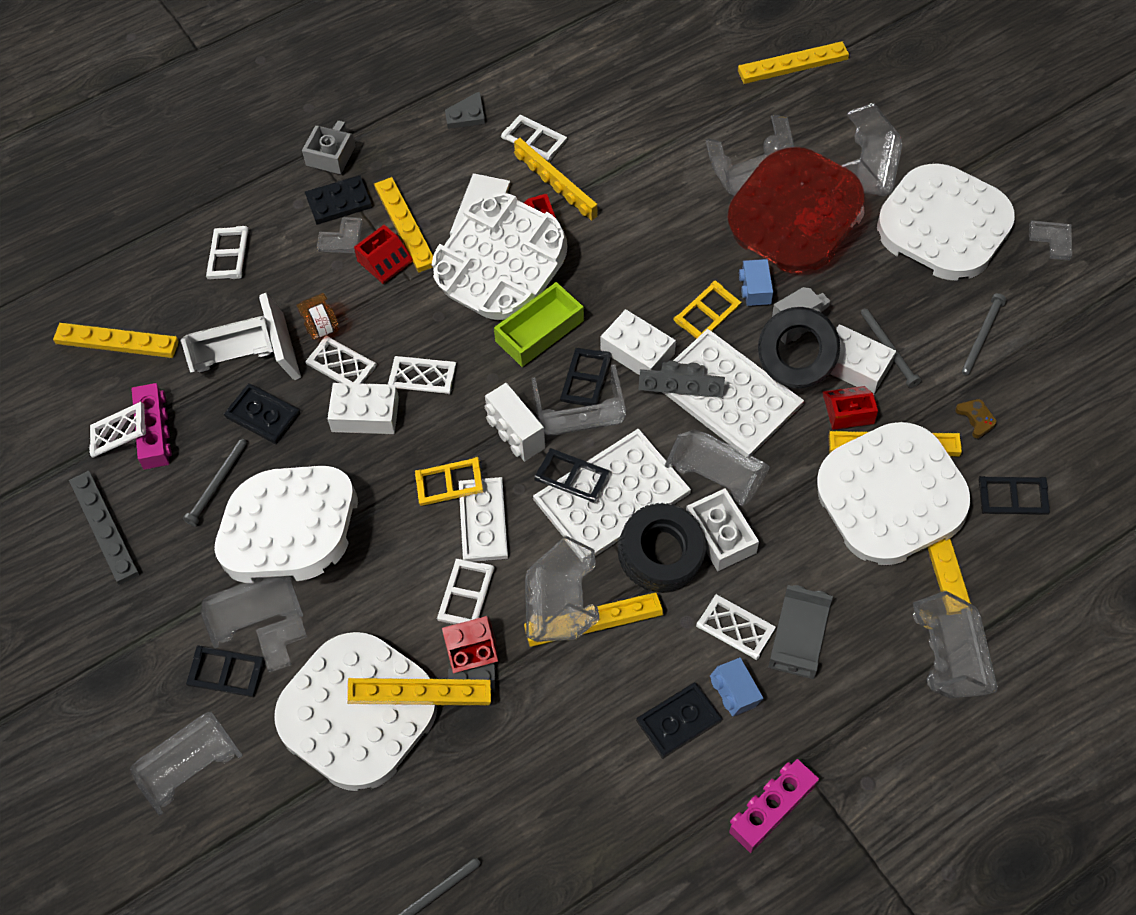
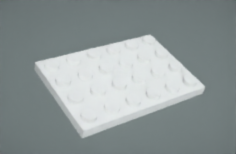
[663,329,804,459]
[533,429,691,564]

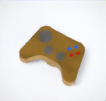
[955,399,996,438]

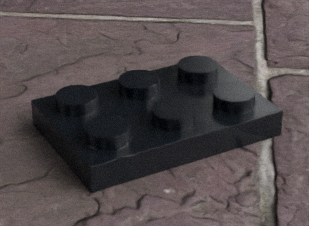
[305,175,372,225]

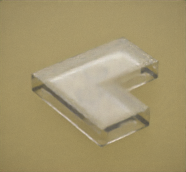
[317,217,362,254]
[1029,220,1072,260]
[256,615,307,673]

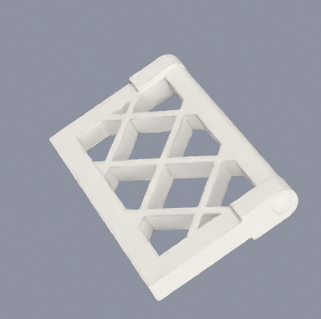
[305,336,377,384]
[388,356,456,394]
[90,402,146,458]
[696,594,776,660]

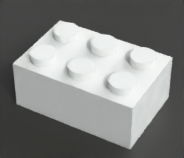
[601,309,676,375]
[831,324,896,395]
[328,383,399,434]
[485,383,545,462]
[686,488,759,571]

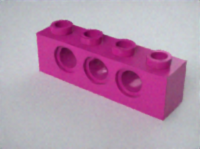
[132,383,172,470]
[729,759,819,853]

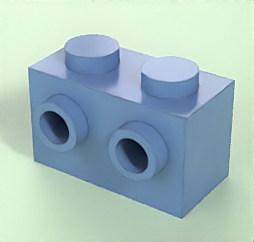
[739,259,773,306]
[710,658,763,717]

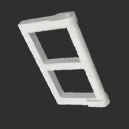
[501,115,567,161]
[206,226,249,279]
[437,559,495,624]

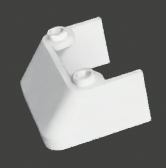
[181,316,273,372]

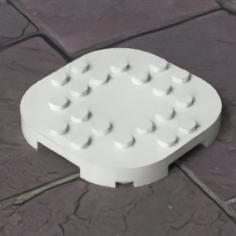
[877,164,1014,280]
[432,193,567,320]
[817,422,970,565]
[215,466,358,583]
[275,632,437,791]

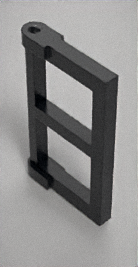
[560,348,612,408]
[534,448,610,504]
[978,476,1050,515]
[186,645,265,698]

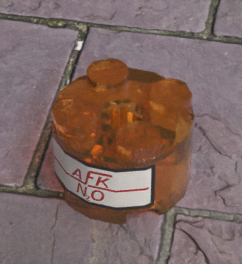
[296,292,339,340]

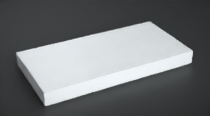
[450,173,510,237]
[259,293,301,380]
[459,477,508,562]

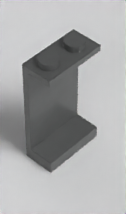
[768,585,833,680]

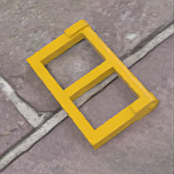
[674,281,741,339]
[415,457,484,506]

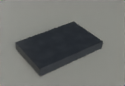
[224,383,300,444]
[636,682,722,759]

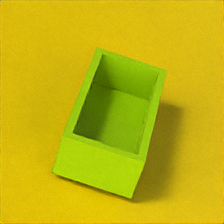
[494,282,584,367]

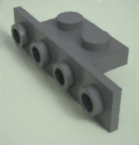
[638,361,725,397]

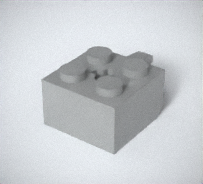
[302,121,356,174]
[772,287,830,344]

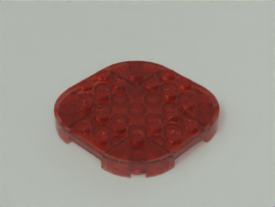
[728,147,866,273]

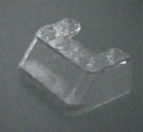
[525,536,599,642]
[913,591,997,698]

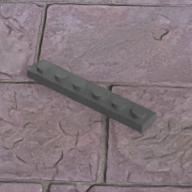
[69,471,139,585]

